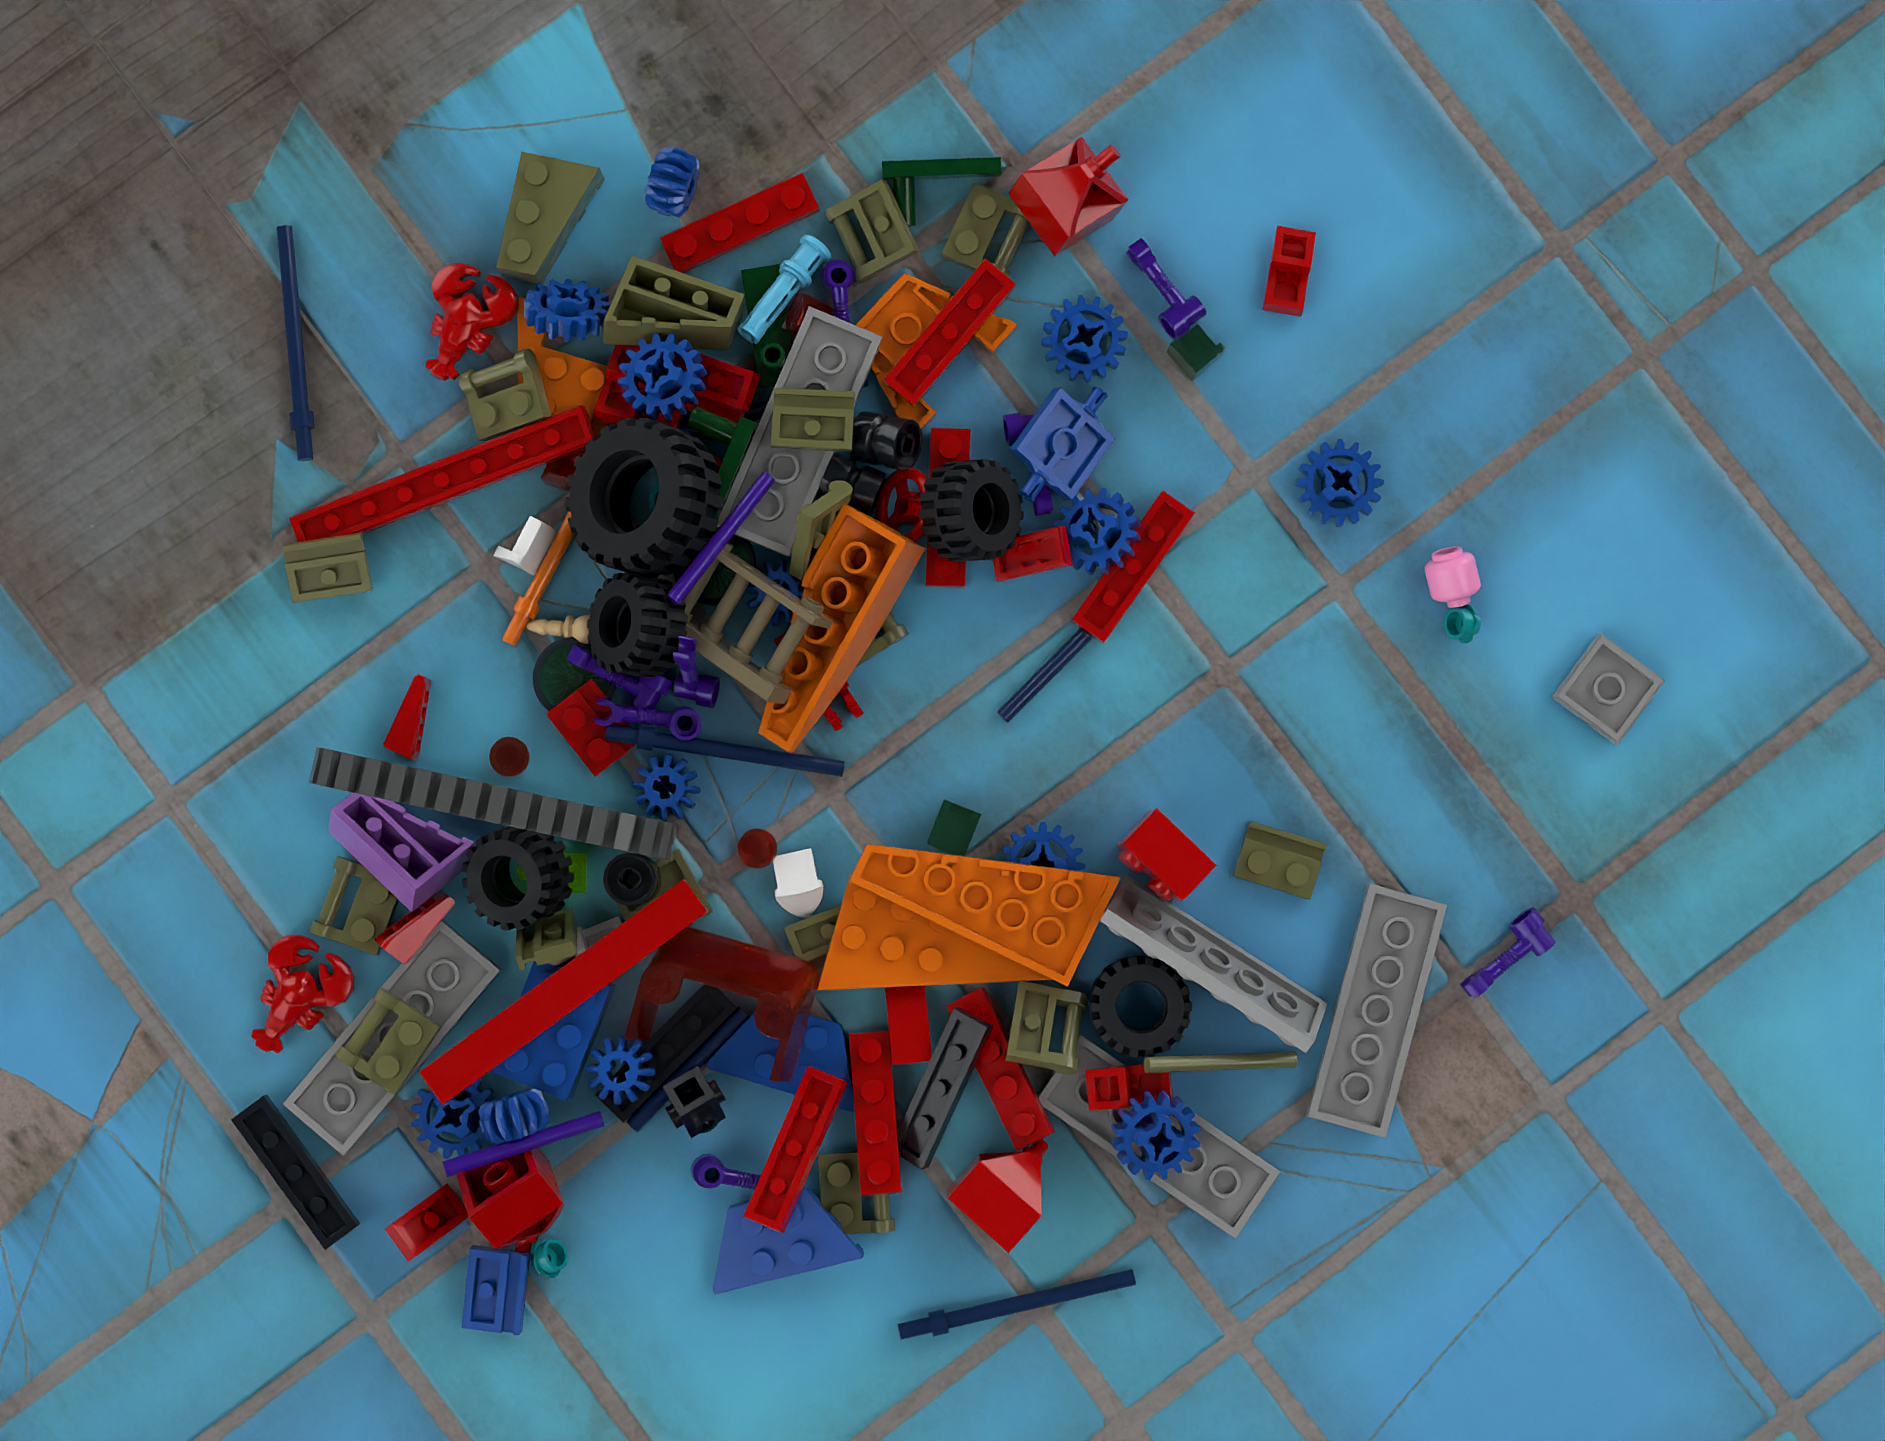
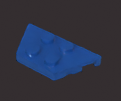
[706,1001,854,1112]
[713,1186,864,1294]

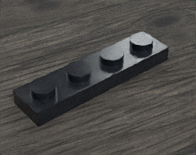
[595,979,738,1123]
[897,1007,993,1169]
[231,1095,360,1250]

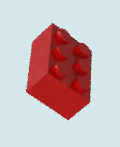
[1116,808,1217,901]

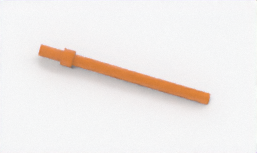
[501,511,575,647]

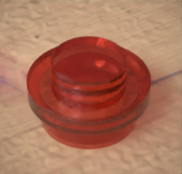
[489,737,530,777]
[738,829,777,869]

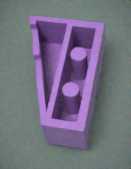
[329,793,475,912]

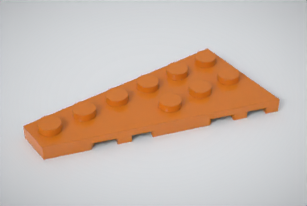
[849,844,1121,987]

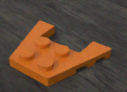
[856,273,1017,430]
[517,296,612,437]

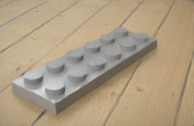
[717,306,883,558]
[1100,874,1328,1053]
[1306,884,1447,1138]
[283,919,502,1156]
[1038,1035,1280,1239]

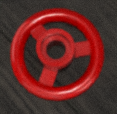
[876,468,927,542]

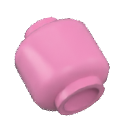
[1424,546,1481,608]

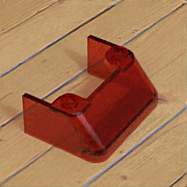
[624,927,819,1082]

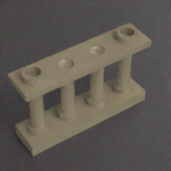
[684,534,833,704]

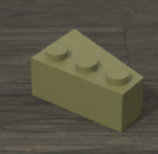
[496,152,605,284]
[603,256,745,350]

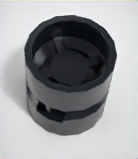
[849,411,923,471]
[816,452,887,516]
[603,853,661,905]

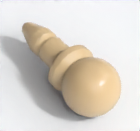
[526,615,590,646]

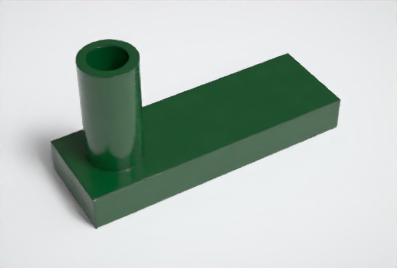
[882,157,1002,227]
[741,264,793,389]
[687,406,759,535]

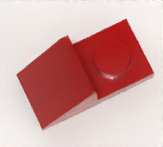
[384,1183,468,1262]

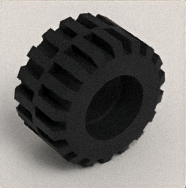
[919,459,1024,562]
[587,572,688,678]
[462,826,574,930]
[1089,955,1192,1058]

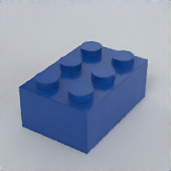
[491,961,616,1101]

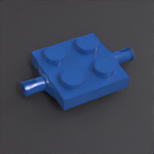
[1009,387,1115,502]

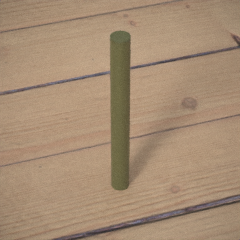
[1144,1052,1298,1073]

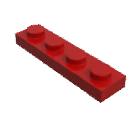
[660,172,820,273]
[883,259,1016,408]
[925,428,971,588]
[1071,490,1195,644]
[946,987,1055,1151]
[849,1031,902,1196]
[743,1066,847,1234]

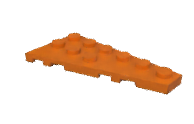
[817,874,1053,990]

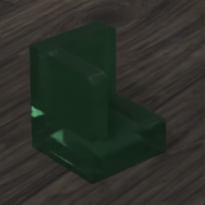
[1167,324,1226,381]
[927,799,981,856]

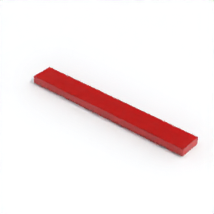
[289,405,596,542]
[419,879,708,1105]

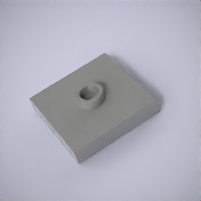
[1551,633,1665,745]

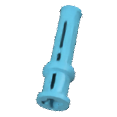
[737,235,831,344]

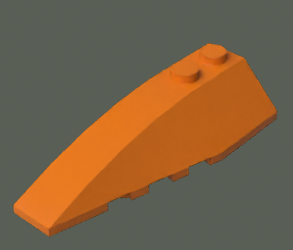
[758,503,926,753]

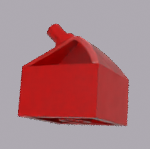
[1008,137,1128,257]
[947,1139,1049,1253]
[457,1148,564,1253]

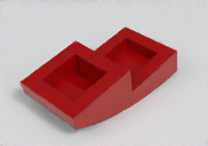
[1262,226,1316,317]
[594,345,646,425]
[885,985,932,1065]
[1085,1064,1174,1111]

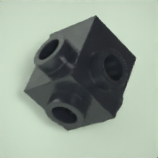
[663,1066,726,1138]

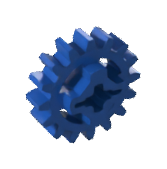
[524,279,611,342]
[1041,295,1128,383]
[618,333,707,421]
[1296,439,1384,527]
[1054,488,1141,575]
[1001,822,1086,871]
[411,1078,494,1159]
[1111,1091,1201,1180]

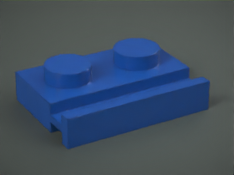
[461,1245,530,1335]

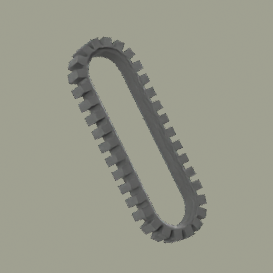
[309,747,678,860]

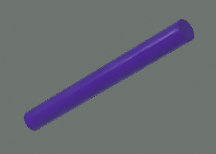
[666,471,775,606]
[442,1111,605,1177]

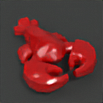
[426,263,519,381]
[251,935,355,1053]

